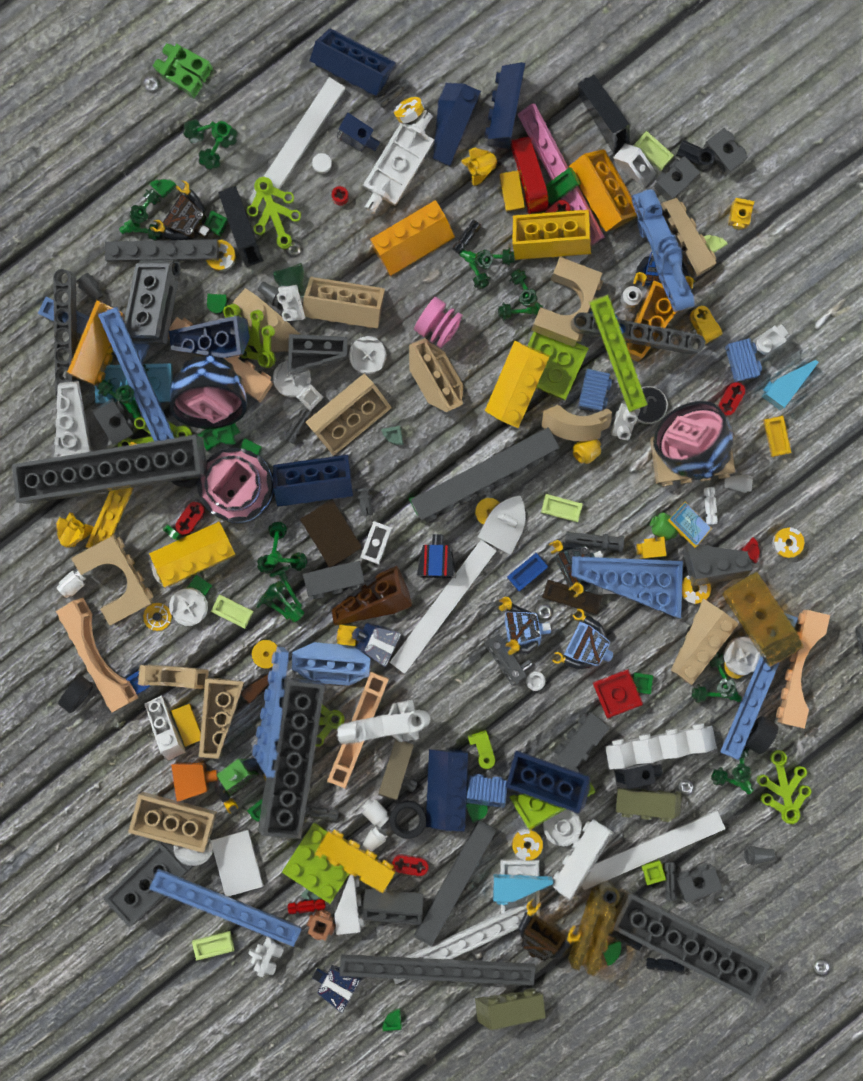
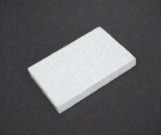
[211,829,264,897]
[500,859,540,918]

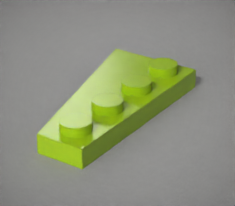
[509,774,595,831]

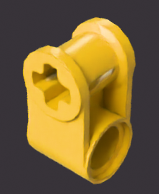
[689,306,722,344]

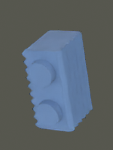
[725,338,762,382]
[578,369,612,412]
[466,774,507,808]

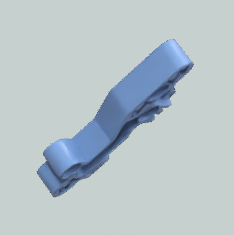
[632,189,695,312]

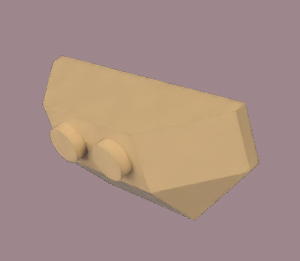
[233,288,301,352]
[409,338,463,412]

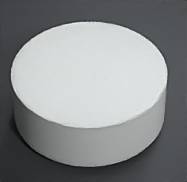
[312,153,332,174]
[526,671,545,691]

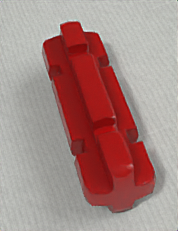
[287,899,326,915]

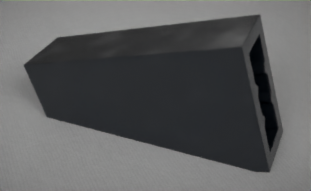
[578,75,630,154]
[218,186,264,268]

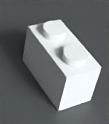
[360,521,392,565]

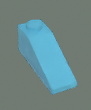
[762,360,819,410]
[493,874,553,905]

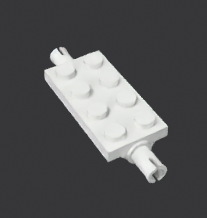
[363,110,434,214]

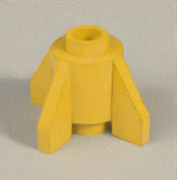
[461,147,497,186]
[56,512,94,548]

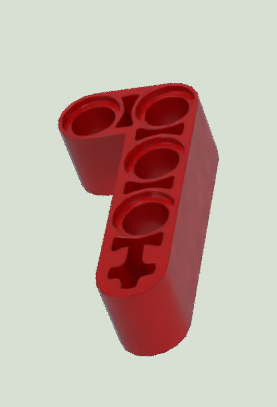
[511,136,548,214]

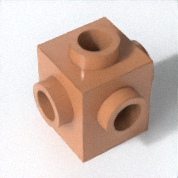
[306,910,336,941]

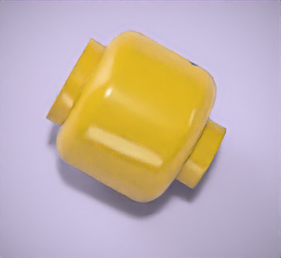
[573,439,601,464]

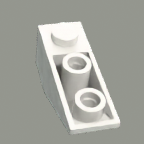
[144,696,186,761]
[335,875,364,935]

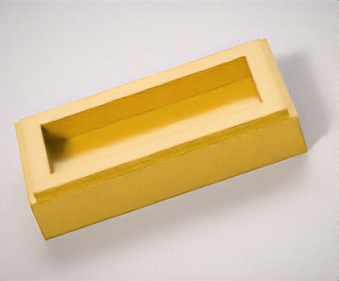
[499,171,525,212]
[763,416,791,457]
[171,703,201,747]

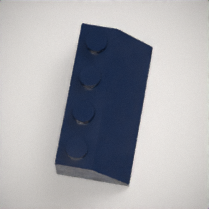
[309,28,396,95]
[484,62,525,149]
[273,455,353,507]
[426,749,468,831]
[506,750,590,814]

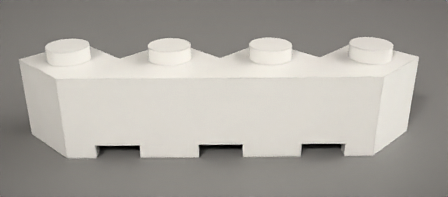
[605,723,717,769]

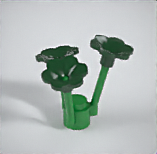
[183,119,238,170]
[255,564,305,622]

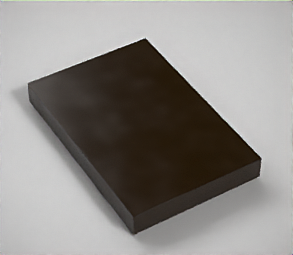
[300,499,362,568]

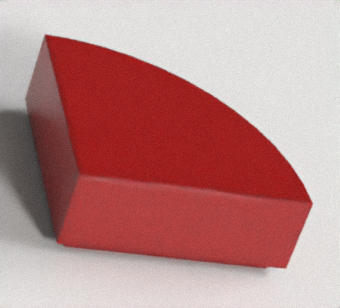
[741,537,760,564]

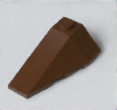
[332,565,412,626]

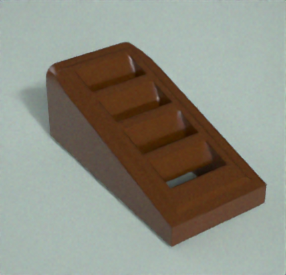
[240,675,270,703]

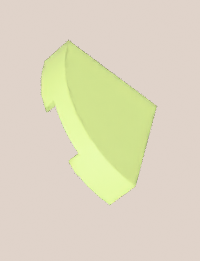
[704,235,728,253]

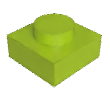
[641,860,666,885]

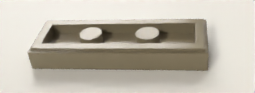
[378,739,414,801]

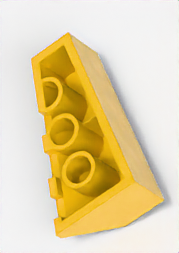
[315,829,395,893]

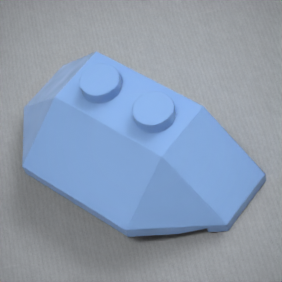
[292,642,370,686]

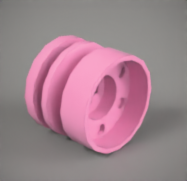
[414,297,463,348]

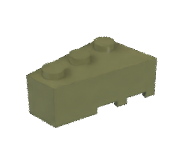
[616,787,682,822]
[475,989,546,1030]

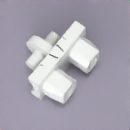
[277,285,305,321]
[752,325,788,355]
[610,403,641,440]
[248,936,284,977]

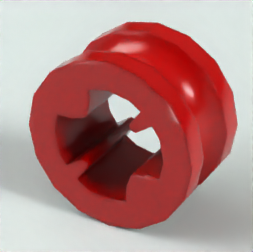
[331,186,349,206]

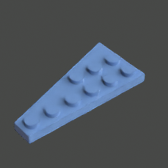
[572,557,683,619]
[253,646,289,778]

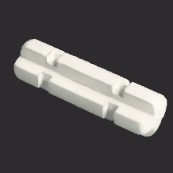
[704,487,718,525]

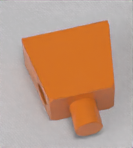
[171,762,219,801]

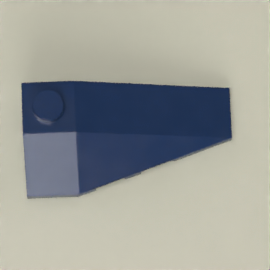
[433,83,481,167]
[169,316,250,358]

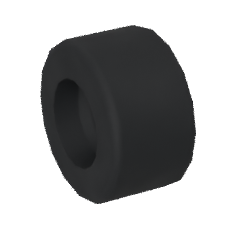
[745,716,779,755]

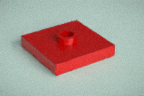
[592,668,643,719]

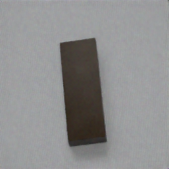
[542,579,603,615]

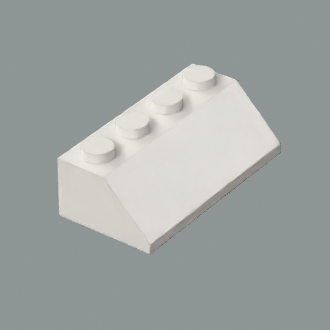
[552,819,614,900]

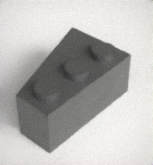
[554,711,610,772]

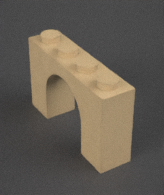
[531,257,603,347]
[650,437,735,487]
[71,534,153,626]

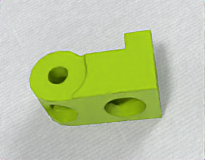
[468,730,495,769]

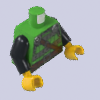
[214,758,266,814]

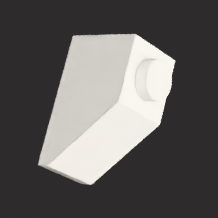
[613,143,657,188]

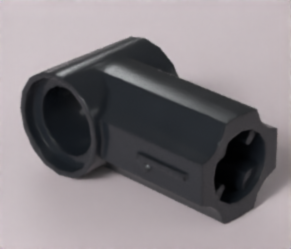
[676,140,715,171]

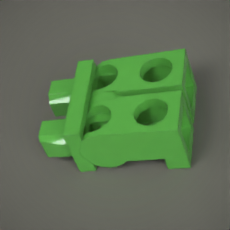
[153,43,213,99]

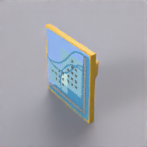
[667,502,712,548]

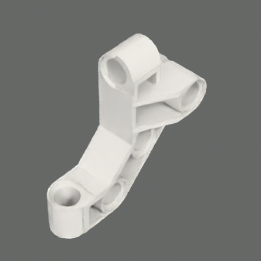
[337,700,430,745]

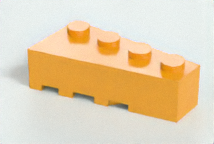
[626,281,677,362]

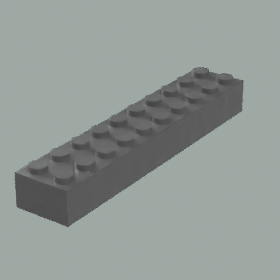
[12,435,207,504]

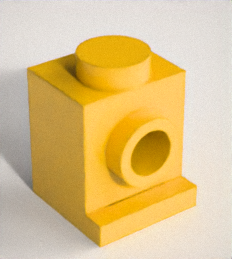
[728,198,755,230]
[636,537,666,559]
[337,625,358,646]

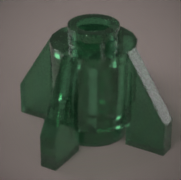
[273,263,304,293]

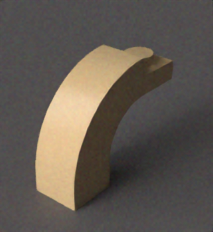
[542,405,612,441]
[138,665,209,689]

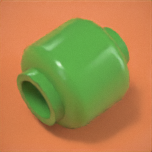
[650,512,679,541]

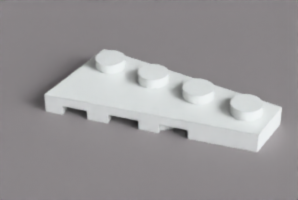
[54,381,92,457]

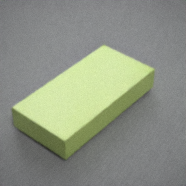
[633,131,674,171]
[541,494,583,523]
[210,594,254,629]
[192,931,235,961]

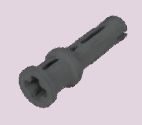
[565,531,624,553]

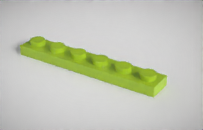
[589,295,647,412]

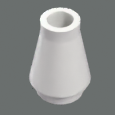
[724,474,753,493]
[360,826,388,852]

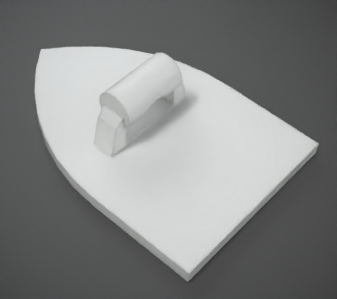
[477,496,525,555]

